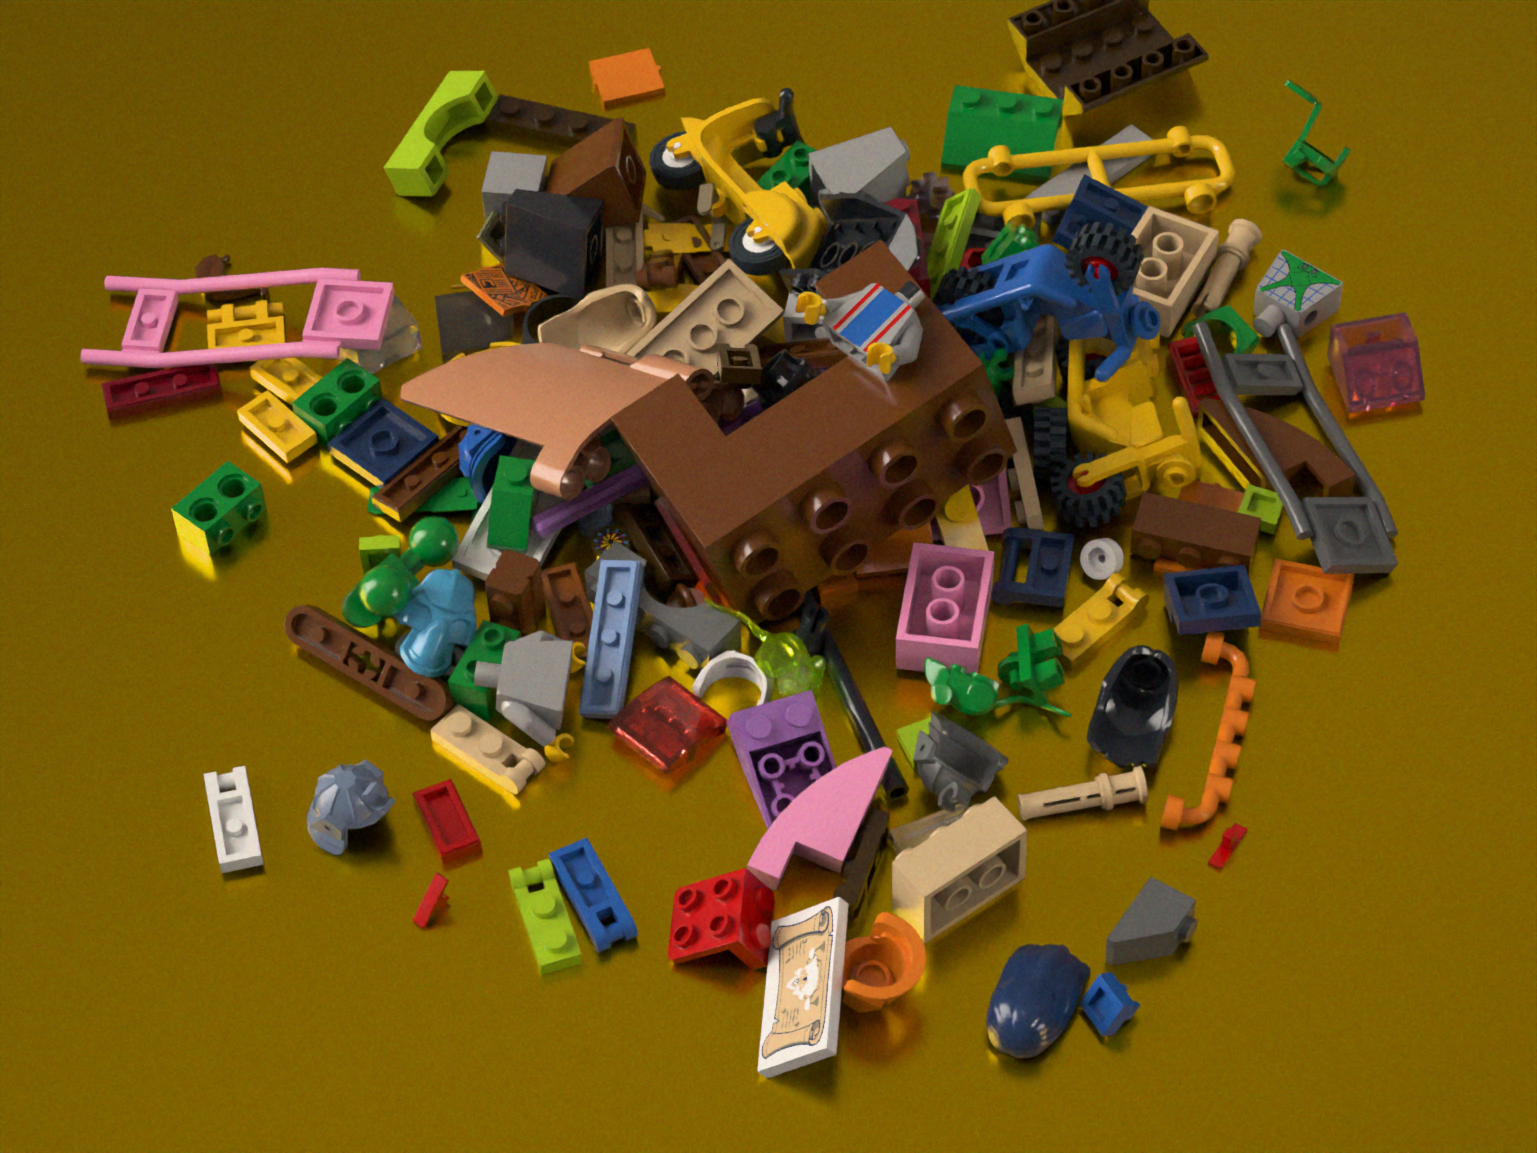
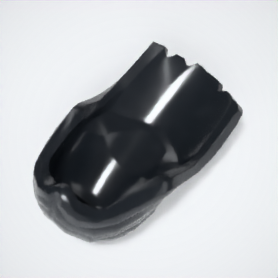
[1087,645,1179,768]

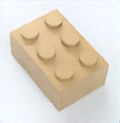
[1131,206,1219,338]
[892,796,1027,944]

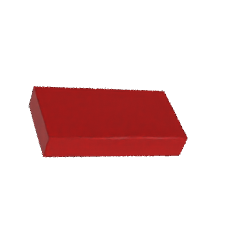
[412,779,482,864]

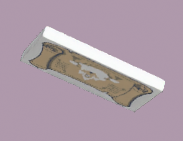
[757,897,849,1078]

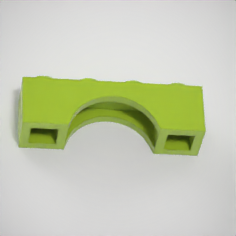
[383,71,499,196]

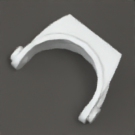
[692,650,774,706]

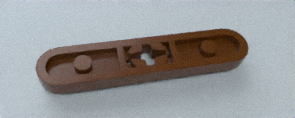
[284,605,454,721]

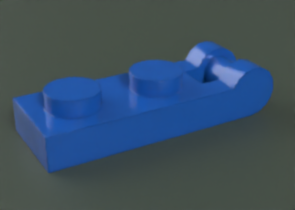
[548,837,638,953]

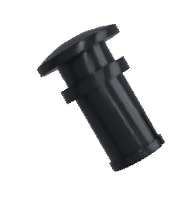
[781,604,830,668]

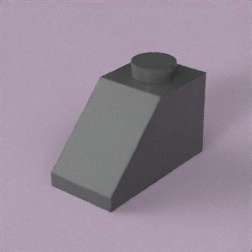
[1105,877,1198,966]

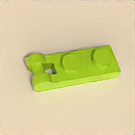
[508,859,583,975]

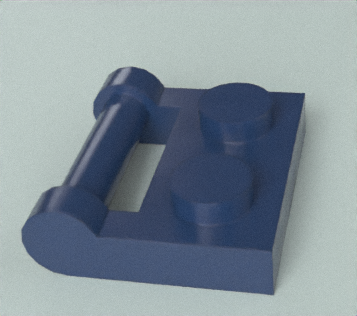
[991,527,1074,607]

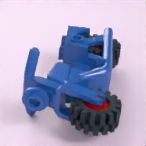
[932,222,1161,382]

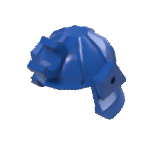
[458,424,518,504]

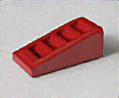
[1165,336,1222,419]

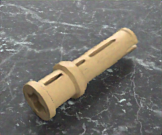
[1192,219,1262,318]
[1017,766,1148,821]

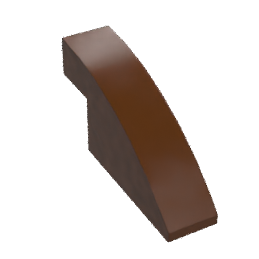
[1197,398,1356,497]

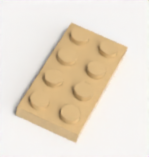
[619,259,784,380]

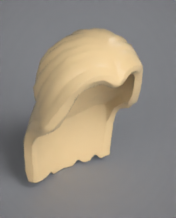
[538,284,657,362]

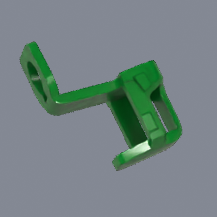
[1282,79,1351,186]

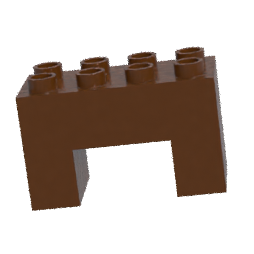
[611,240,1018,630]

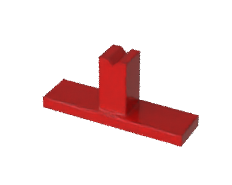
[1208,823,1248,870]
[412,872,450,928]

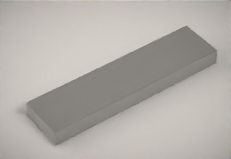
[1026,124,1153,226]

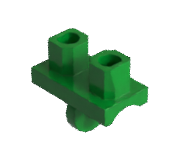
[997,623,1065,706]

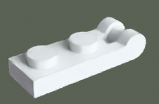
[204,765,263,873]

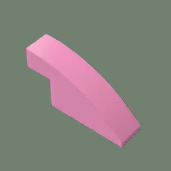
[747,747,893,891]

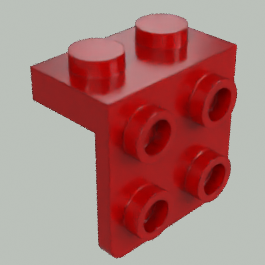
[667,868,775,970]

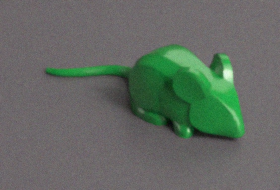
[924,657,1072,717]

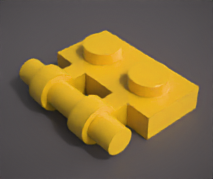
[207,300,286,349]

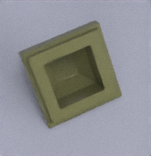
[476,210,506,263]

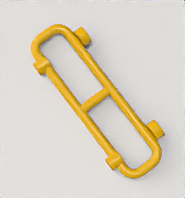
[962,126,1235,229]

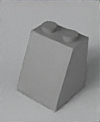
[809,127,910,231]

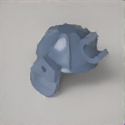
[307,760,395,855]

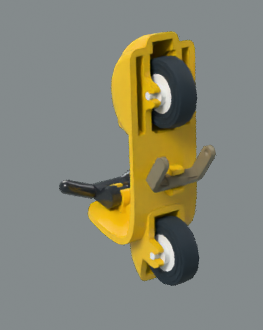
[649,88,828,276]

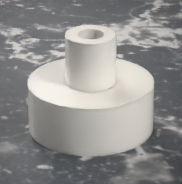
[1080,538,1124,580]

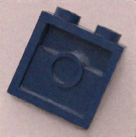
[1164,565,1261,635]

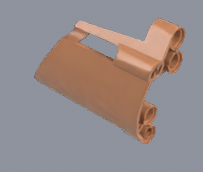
[400,343,745,501]

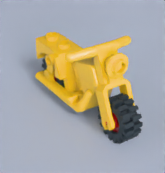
[1051,331,1202,527]

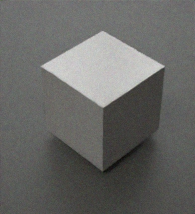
[481,151,549,222]

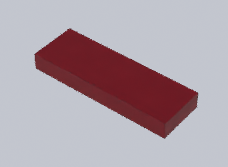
[101,364,223,420]

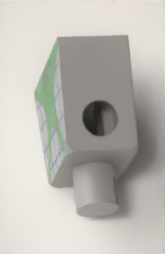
[1253,249,1343,338]

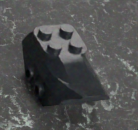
[779,191,922,295]

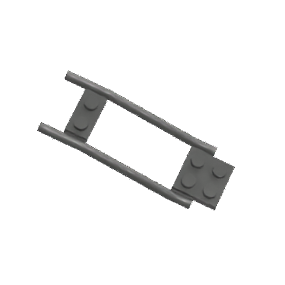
[1192,322,1398,574]

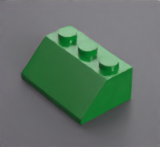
[941,85,1064,182]

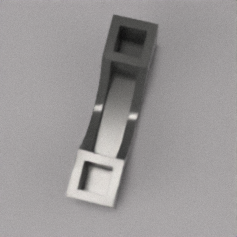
[585,541,742,671]

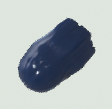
[986,944,1091,1058]

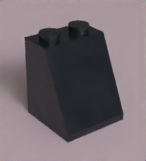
[500,189,604,300]

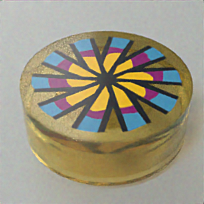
[591,526,632,560]

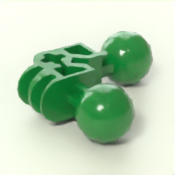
[341,516,460,628]

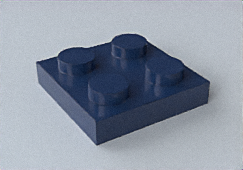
[328,398,439,489]

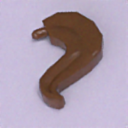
[195,254,270,300]

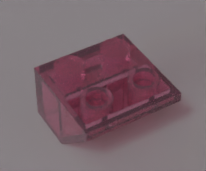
[1327,312,1425,413]

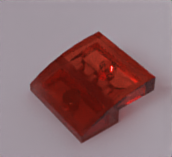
[607,676,727,775]

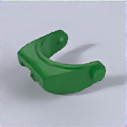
[1181,305,1259,354]

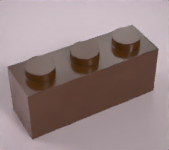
[1130,492,1261,577]

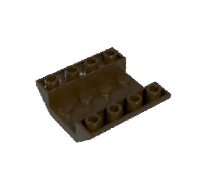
[1008,0,1209,116]

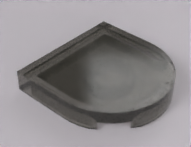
[435,291,515,361]

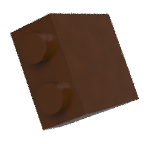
[545,117,647,229]

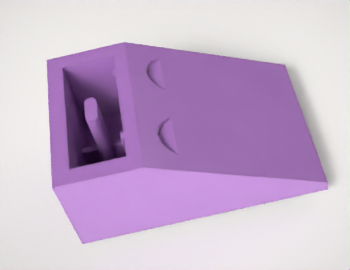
[727,690,837,829]

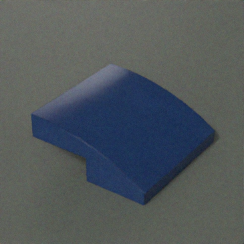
[1052,174,1148,250]

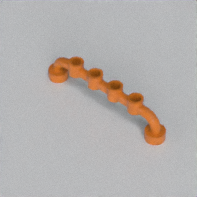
[1160,631,1256,831]

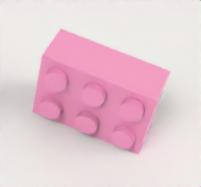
[896,542,994,674]

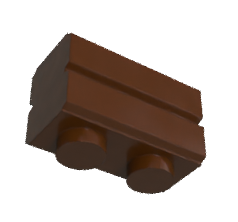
[485,549,546,638]

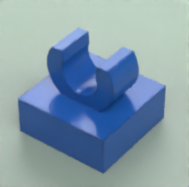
[1079,972,1140,1036]

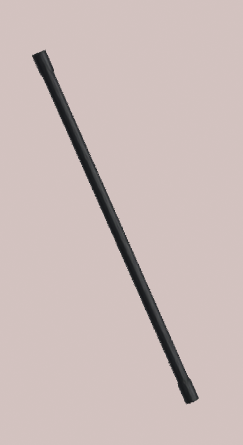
[719,418,909,801]

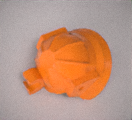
[842,912,926,1013]

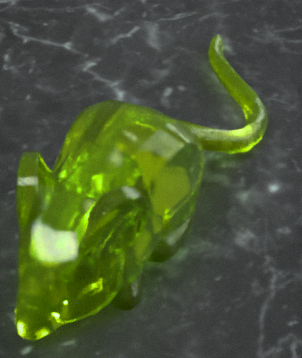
[703,598,826,703]

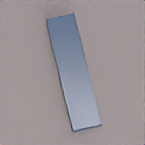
[579,560,644,719]

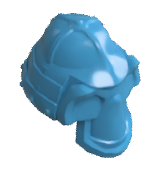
[394,569,477,677]

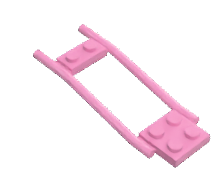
[81,268,395,368]

